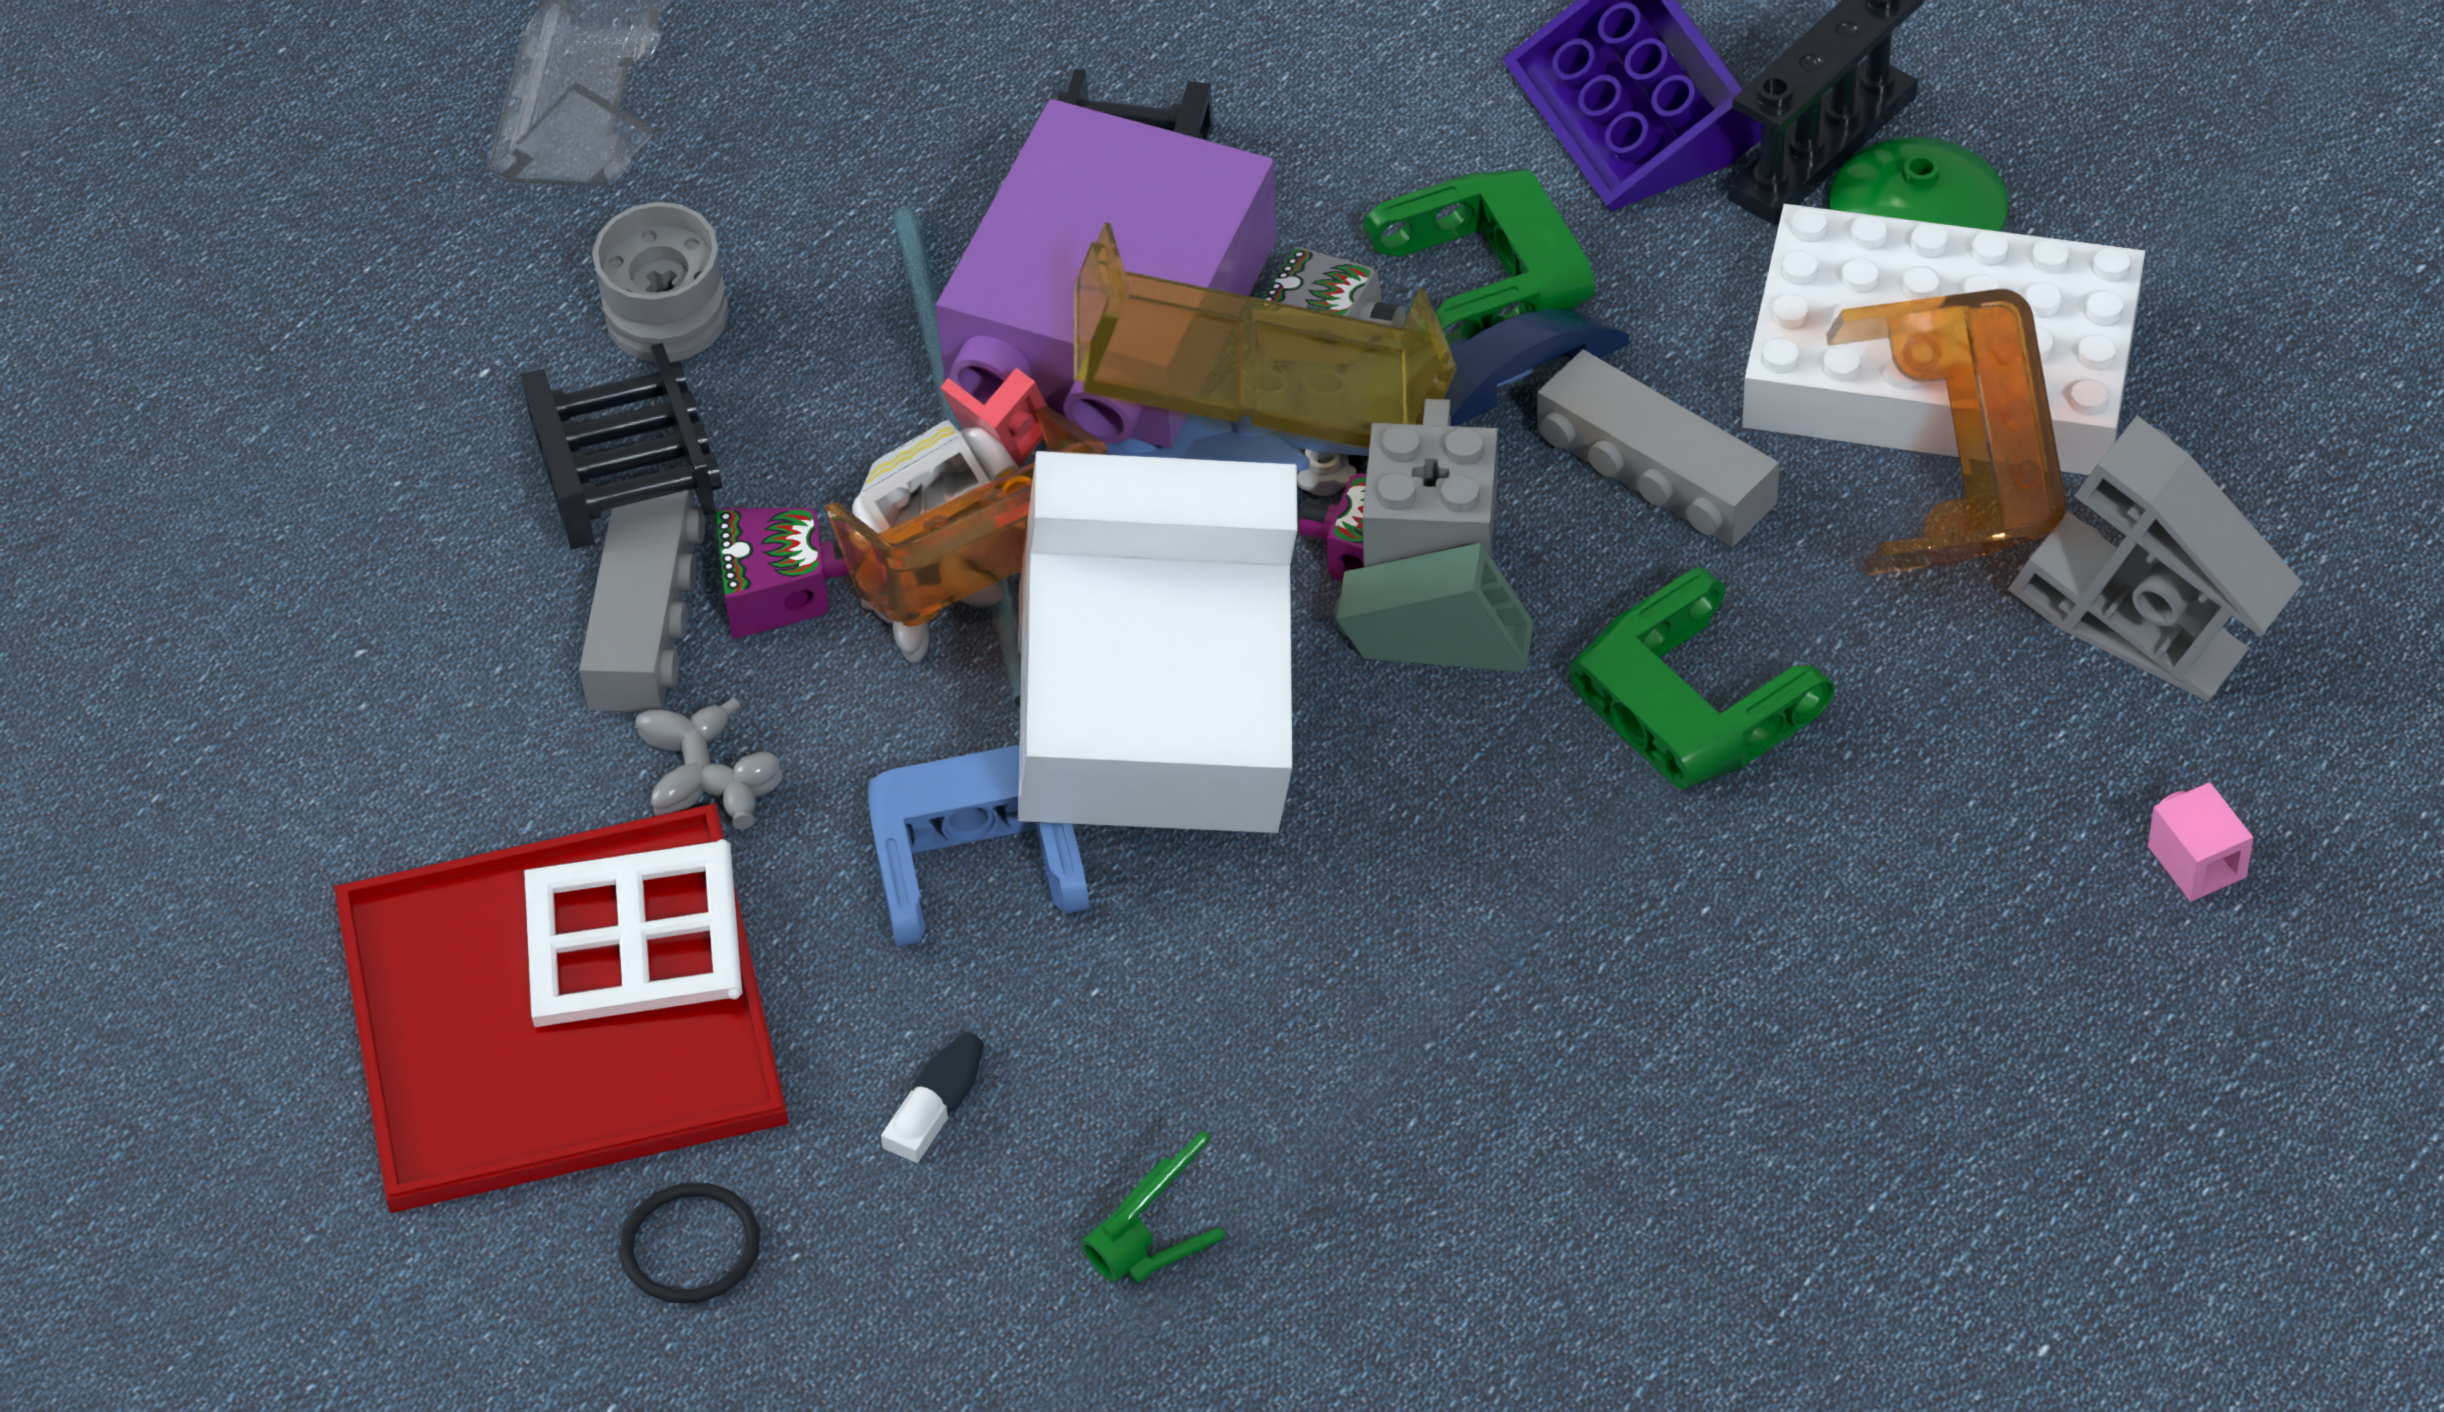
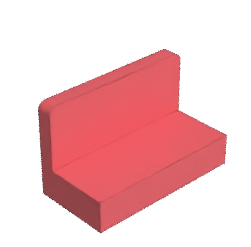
[940,367,1054,467]

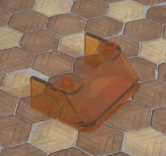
[1826,289,2066,575]
[825,405,1109,627]

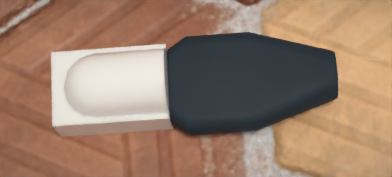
[881,1032,984,1163]

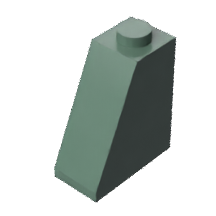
[1334,542,1534,672]

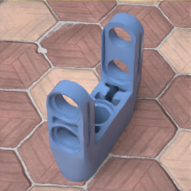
[867,744,1090,947]

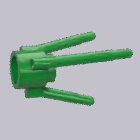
[1080,1131,1225,1285]

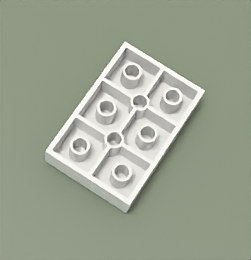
[1742,204,2145,475]

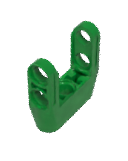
[1363,169,1595,351]
[1568,567,1835,789]

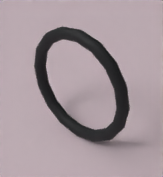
[619,1183,760,1303]

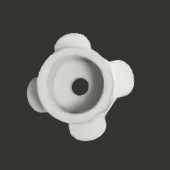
[1295,448,1356,496]

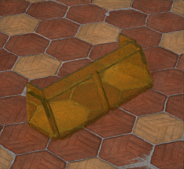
[1074,222,1457,448]

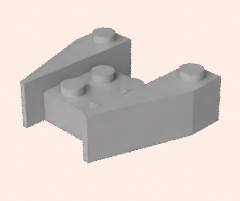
[2007,415,2303,702]

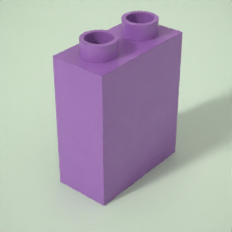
[936,98,1277,449]

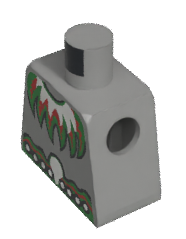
[1250,247,1406,368]

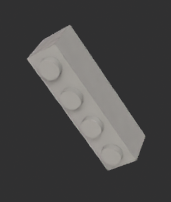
[1537,349,1780,548]
[579,480,705,712]

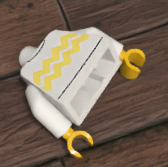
[852,420,1032,595]

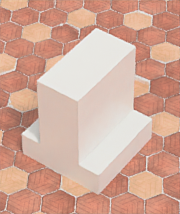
[1018,451,1297,833]

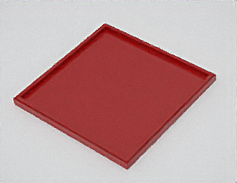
[334,803,789,1213]

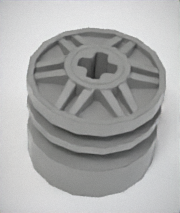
[592,202,729,362]

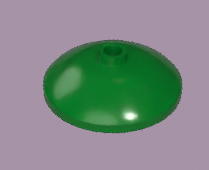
[1829,136,2008,232]

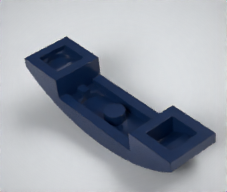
[1410,309,1629,426]

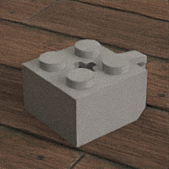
[1363,399,1498,567]

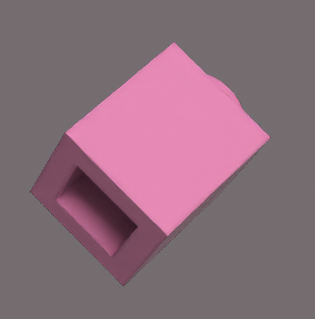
[2148,782,2254,902]

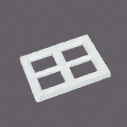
[524,839,742,1027]

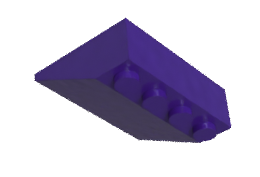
[1502,0,1761,211]

